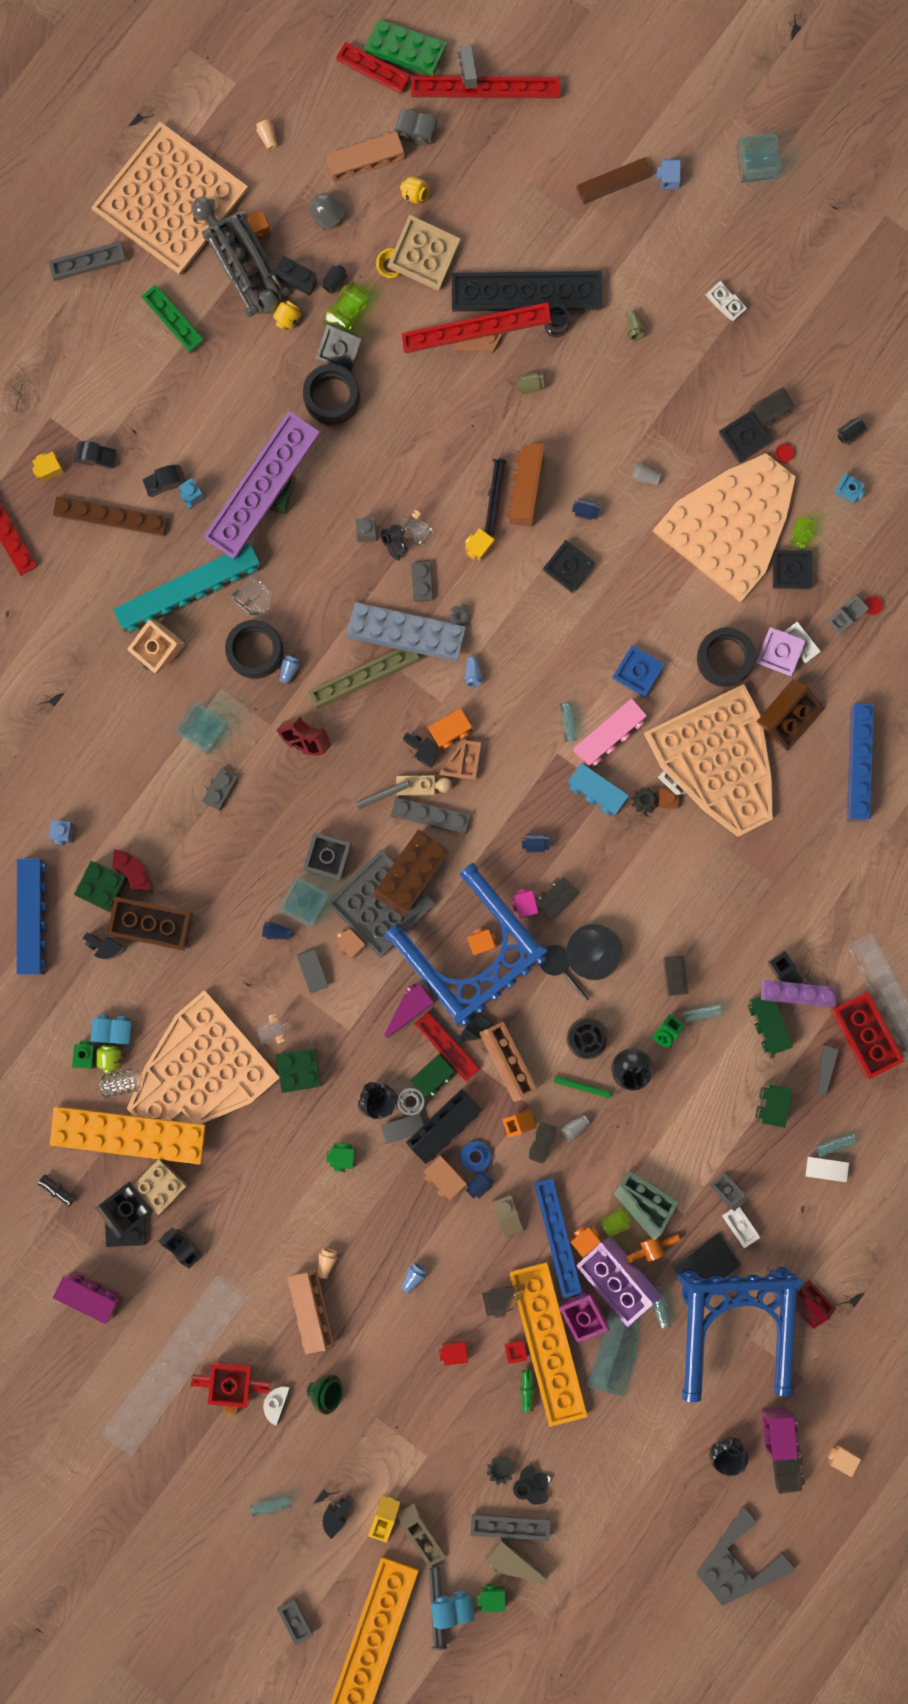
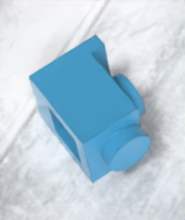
[834,472,865,504]
[179,478,205,509]

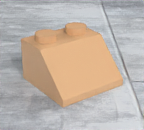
[127,620,185,674]

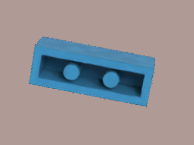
[567,763,629,816]

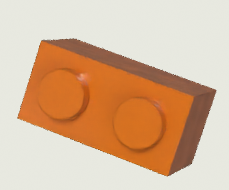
[428,708,472,749]

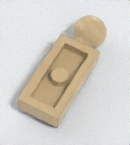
[396,776,452,796]

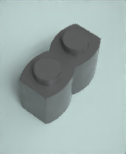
[395,109,438,145]

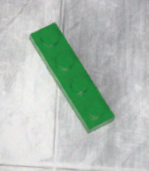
[141,284,204,353]

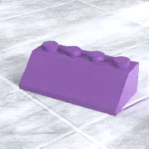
[576,1236,662,1327]

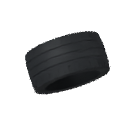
[303,364,360,425]
[225,620,283,679]
[697,628,756,687]

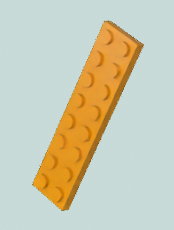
[50,1106,206,1164]
[509,1262,587,1427]
[330,1556,419,1704]

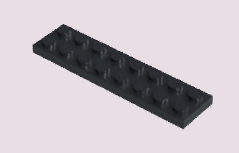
[452,271,602,312]

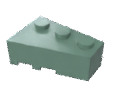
[613,1171,679,1241]

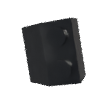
[95,1181,153,1239]

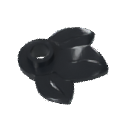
[381,525,409,561]
[513,1465,551,1505]

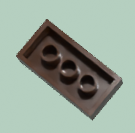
[372,829,450,917]
[107,897,193,951]

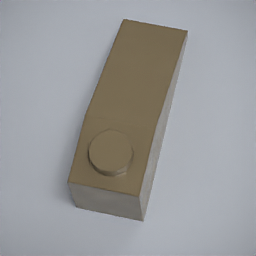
[397,1503,446,1567]
[487,1538,548,1584]

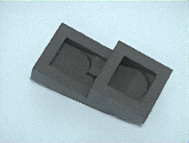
[827,594,870,635]
[297,948,328,994]
[380,1113,424,1144]

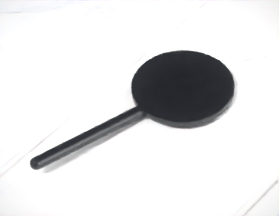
[540,945,589,1001]

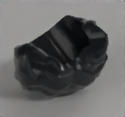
[358,1082,398,1119]
[709,1437,748,1476]

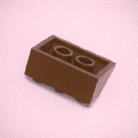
[756,679,825,751]

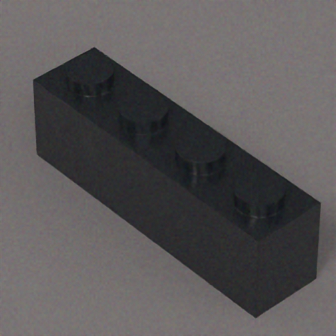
[406,1089,482,1164]

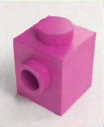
[511,889,538,919]

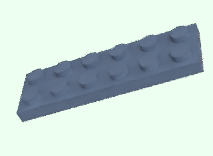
[346,602,466,662]

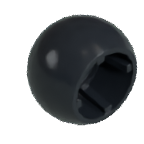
[566,1017,609,1060]
[611,1048,654,1091]

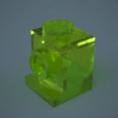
[790,516,816,548]

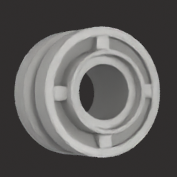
[397,1088,425,1115]

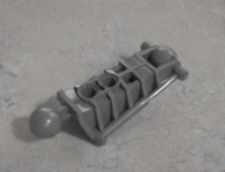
[191,196,290,318]

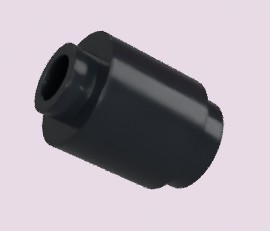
[321,265,348,294]
[837,417,867,445]

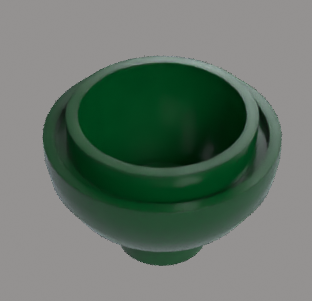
[307,1374,343,1415]

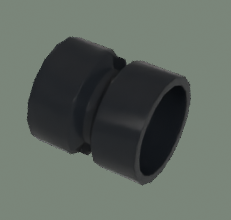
[544,305,569,338]

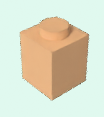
[827,1444,861,1477]

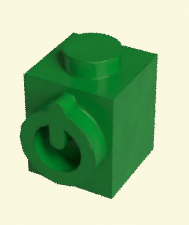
[652,1013,685,1049]
[326,1143,355,1172]

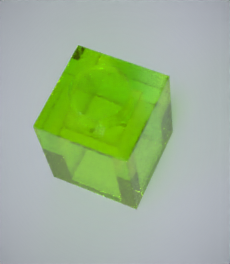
[599,1209,631,1238]

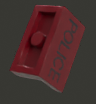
[796,1280,836,1329]

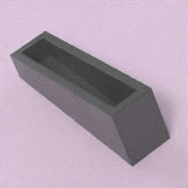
[817,1045,839,1096]

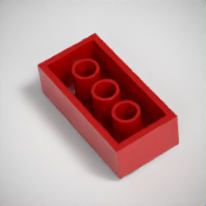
[830,992,904,1079]

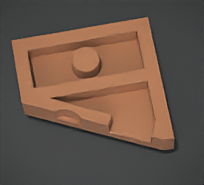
[452,318,502,353]
[439,740,481,781]

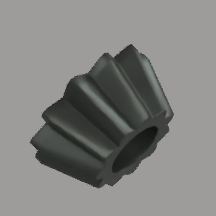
[631,787,659,815]
[487,1456,515,1485]

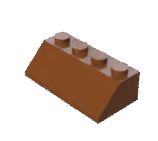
[507,443,545,527]

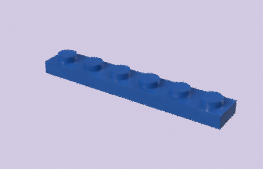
[534,1178,582,1298]

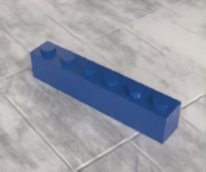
[847,704,874,822]
[17,859,47,975]

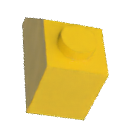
[368,1496,400,1543]

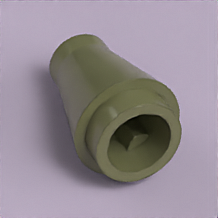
[626,310,645,340]

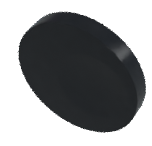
[566,924,623,980]

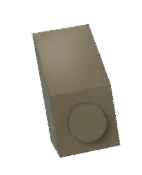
[493,1194,524,1238]

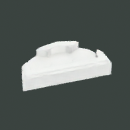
[263,1386,290,1425]

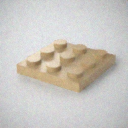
[387,215,460,291]

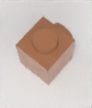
[335,928,366,959]

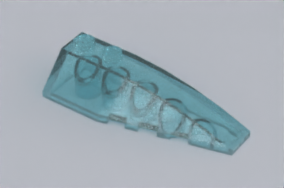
[586,1307,638,1396]

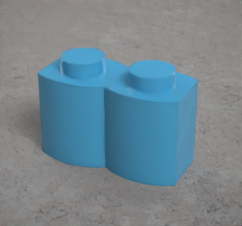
[90,1015,133,1044]
[431,1591,475,1629]

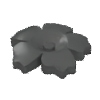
[449,604,471,626]

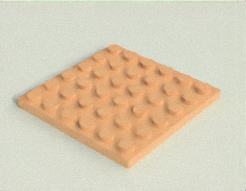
[91,122,248,275]

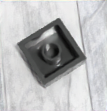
[303,832,352,882]

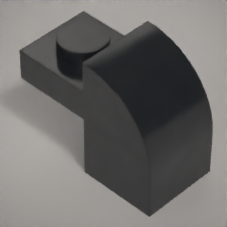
[158,1227,203,1269]

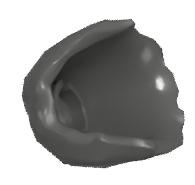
[309,193,347,230]

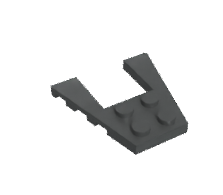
[696,1506,796,1606]

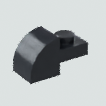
[73,441,116,469]
[142,464,186,497]
[403,733,436,768]
[82,932,126,960]
[768,951,804,984]
[322,1495,354,1539]

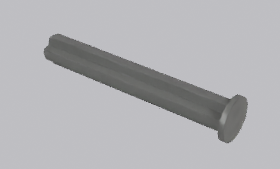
[429,1567,447,1650]

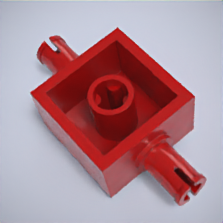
[191,1361,271,1408]

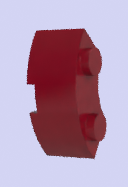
[276,716,332,755]
[112,849,153,891]

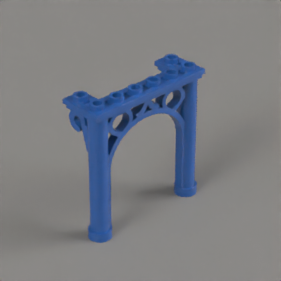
[384,863,548,1027]
[677,1267,803,1402]

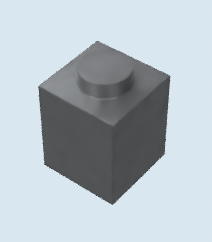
[355,517,377,542]

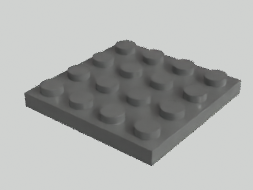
[326,850,435,958]

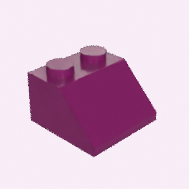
[559,1293,610,1343]

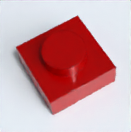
[504,1340,527,1364]

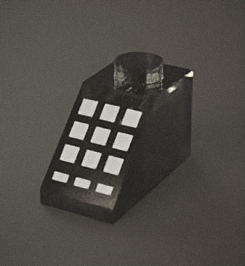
[482,1284,526,1318]

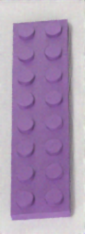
[203,411,321,560]

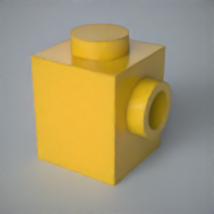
[32,452,64,482]
[465,528,494,561]

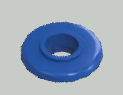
[460,1141,491,1172]

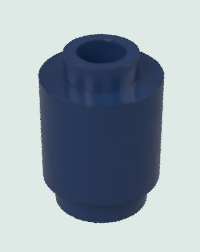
[572,498,601,520]
[522,833,549,853]
[466,1170,495,1199]

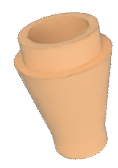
[256,119,278,150]
[317,1248,338,1279]

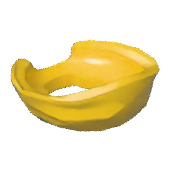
[376,248,400,278]

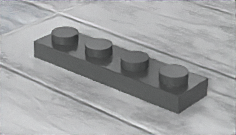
[48,241,126,281]
[391,797,470,834]
[470,1514,550,1541]

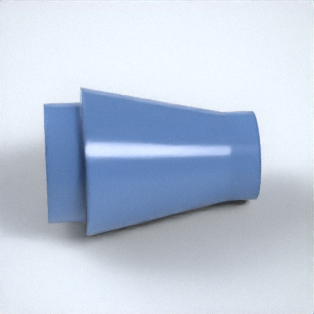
[279,655,300,684]
[464,657,483,687]
[401,1263,427,1293]

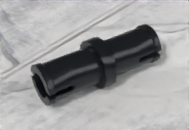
[38,1175,76,1207]

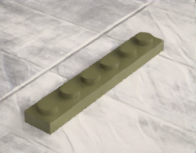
[309,649,420,709]

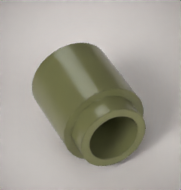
[516,372,545,394]

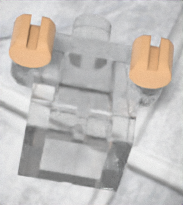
[400,510,433,547]
[255,1014,290,1045]

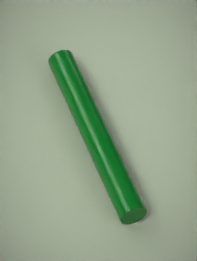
[553,1075,611,1098]

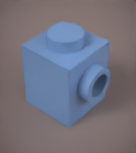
[657,158,680,189]
[49,820,75,846]

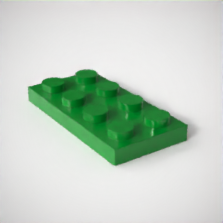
[364,19,447,76]

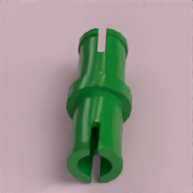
[520,1370,535,1412]

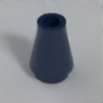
[262,921,291,940]

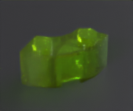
[323,281,372,331]

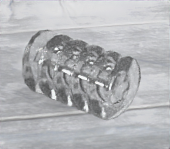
[99,1068,143,1098]

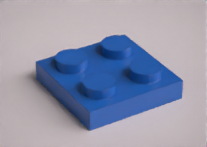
[612,645,664,698]

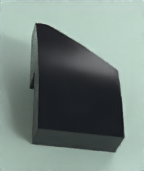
[456,1013,493,1043]

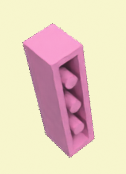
[573,699,647,767]

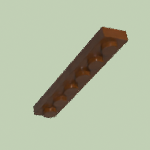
[53,496,168,536]

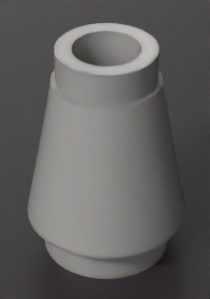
[631,463,661,485]
[560,1115,590,1142]

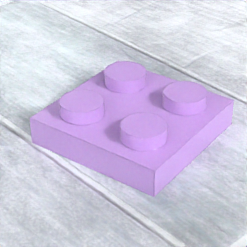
[756,627,806,677]

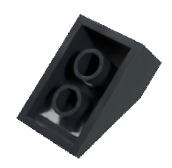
[670,1232,741,1279]

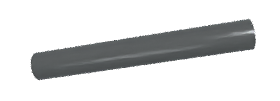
[356,780,411,809]

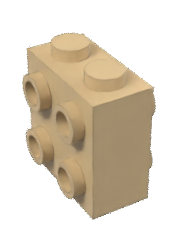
[133,1159,188,1215]

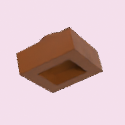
[659,788,679,809]

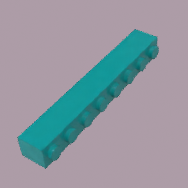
[113,543,261,633]

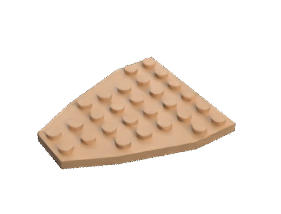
[653,453,795,602]
[644,684,773,837]
[127,990,279,1124]

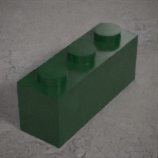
[747,996,793,1055]

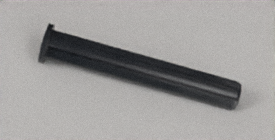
[485,458,507,535]

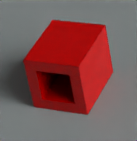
[439,1340,468,1366]

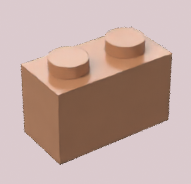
[423,1155,467,1200]

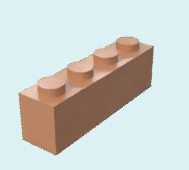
[326,132,404,182]
[479,1021,538,1102]
[287,1269,335,1354]

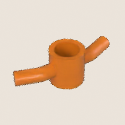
[626,1234,681,1263]

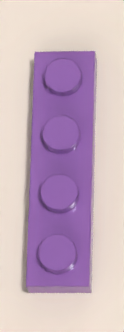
[761,980,836,1008]

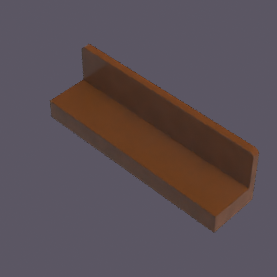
[576,157,654,205]

